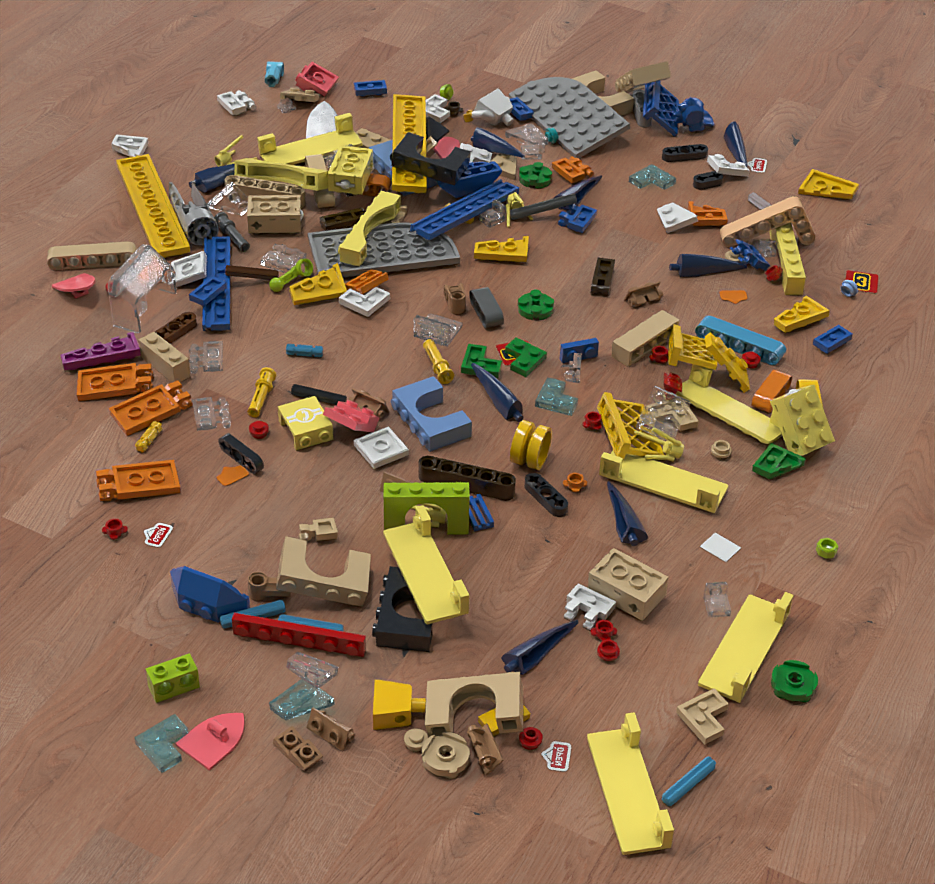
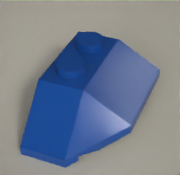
[434,161,502,198]
[170,566,250,623]

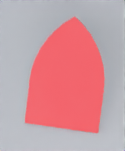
[433,137,460,159]
[51,273,96,299]
[175,713,244,771]

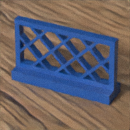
[643,81,679,136]

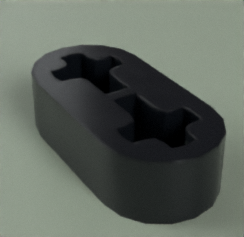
[693,171,723,190]

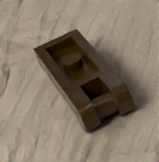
[320,208,366,231]
[590,257,615,295]

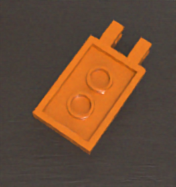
[77,363,154,401]
[109,380,193,436]
[96,460,180,501]

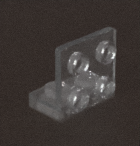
[414,313,462,347]
[636,386,690,441]

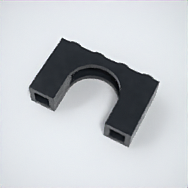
[391,132,471,186]
[372,566,433,652]

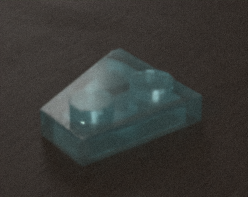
[269,677,335,720]

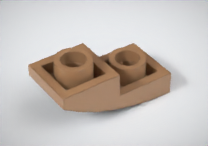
[273,726,323,771]

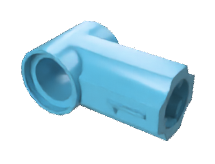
[265,61,284,87]

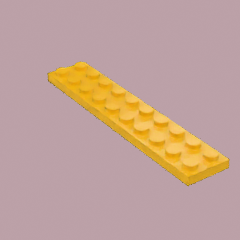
[392,94,427,193]
[116,154,190,259]

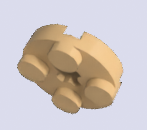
[422,732,470,779]

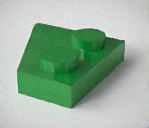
[752,443,806,479]

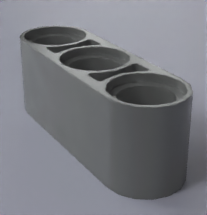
[469,287,504,328]

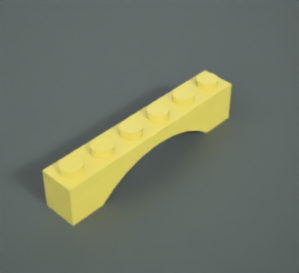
[235,158,329,191]
[338,191,401,267]
[769,222,806,295]

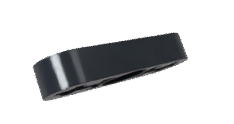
[662,144,708,162]
[218,433,264,474]
[524,473,568,517]

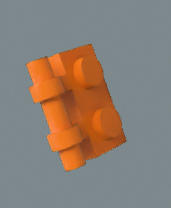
[552,156,594,183]

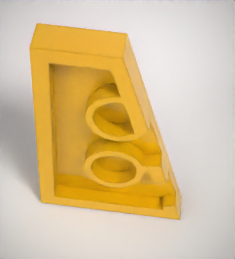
[798,169,859,199]
[474,236,529,262]
[289,263,347,305]
[774,296,830,332]
[705,332,750,393]

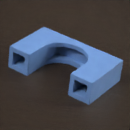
[369,140,438,196]
[391,376,472,452]

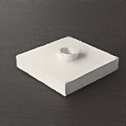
[170,251,207,288]
[354,427,409,469]

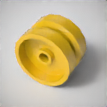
[510,420,552,470]

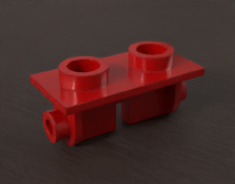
[663,372,682,400]

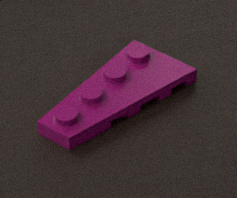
[60,332,141,370]

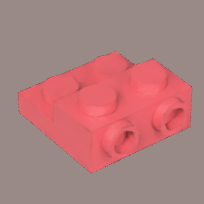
[295,61,339,97]
[323,400,379,432]

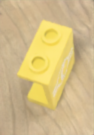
[278,396,333,450]

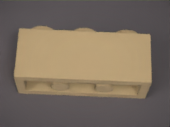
[139,332,191,382]

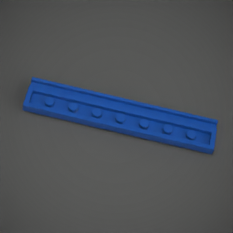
[410,179,519,240]
[202,236,231,331]

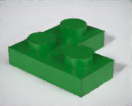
[505,337,547,377]
[461,344,502,378]

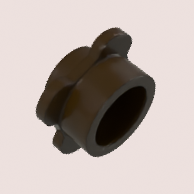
[444,101,463,115]

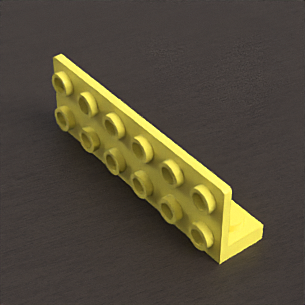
[257,113,363,165]
[676,364,782,445]
[599,450,728,513]
[383,505,469,624]
[698,592,794,703]
[587,712,674,855]

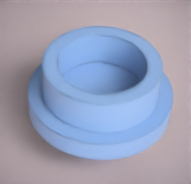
[840,280,858,297]

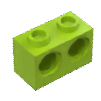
[145,653,200,703]

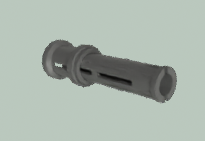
[214,212,250,252]

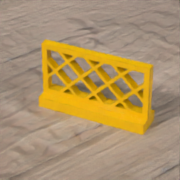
[668,324,717,370]
[597,392,665,459]

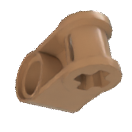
[443,283,466,314]

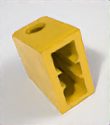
[373,680,426,730]

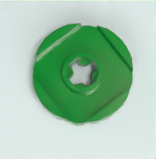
[519,162,552,189]
[517,289,554,320]
[771,660,818,703]

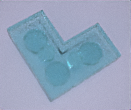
[628,164,676,190]
[535,377,578,416]
[134,714,189,773]

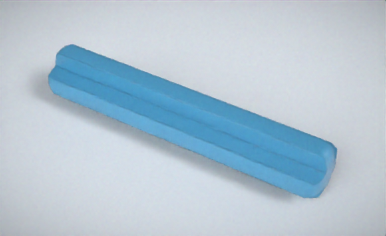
[220,600,286,629]
[278,614,344,631]
[662,756,716,806]

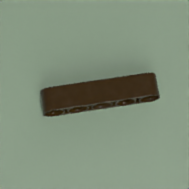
[418,455,516,501]

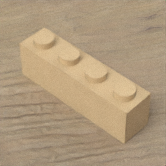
[611,310,679,367]

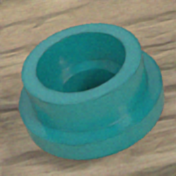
[545,128,559,144]

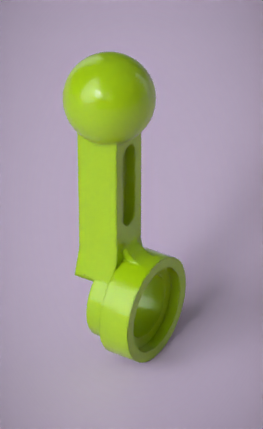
[269,258,313,292]

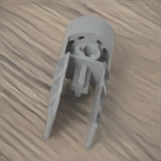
[169,181,219,245]

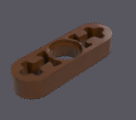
[155,312,197,344]

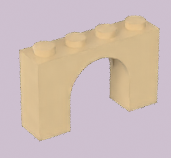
[615,61,671,93]
[572,71,634,116]
[276,537,371,607]
[425,672,523,737]

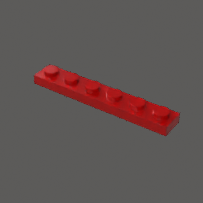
[232,613,366,657]

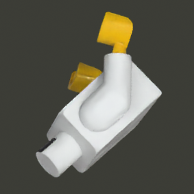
[463,89,514,126]

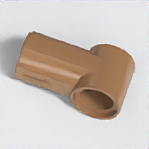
[248,571,291,601]

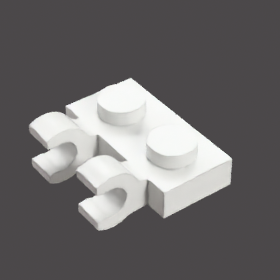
[564,584,616,630]

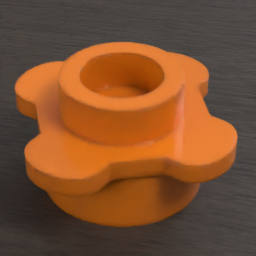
[563,472,587,493]

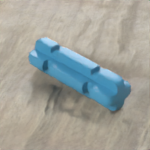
[286,344,323,357]

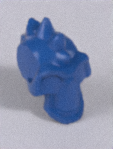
[673,97,715,132]

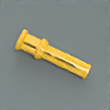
[423,339,455,384]
[247,367,277,418]

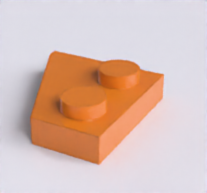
[688,201,728,226]

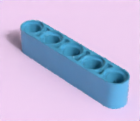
[695,315,786,365]

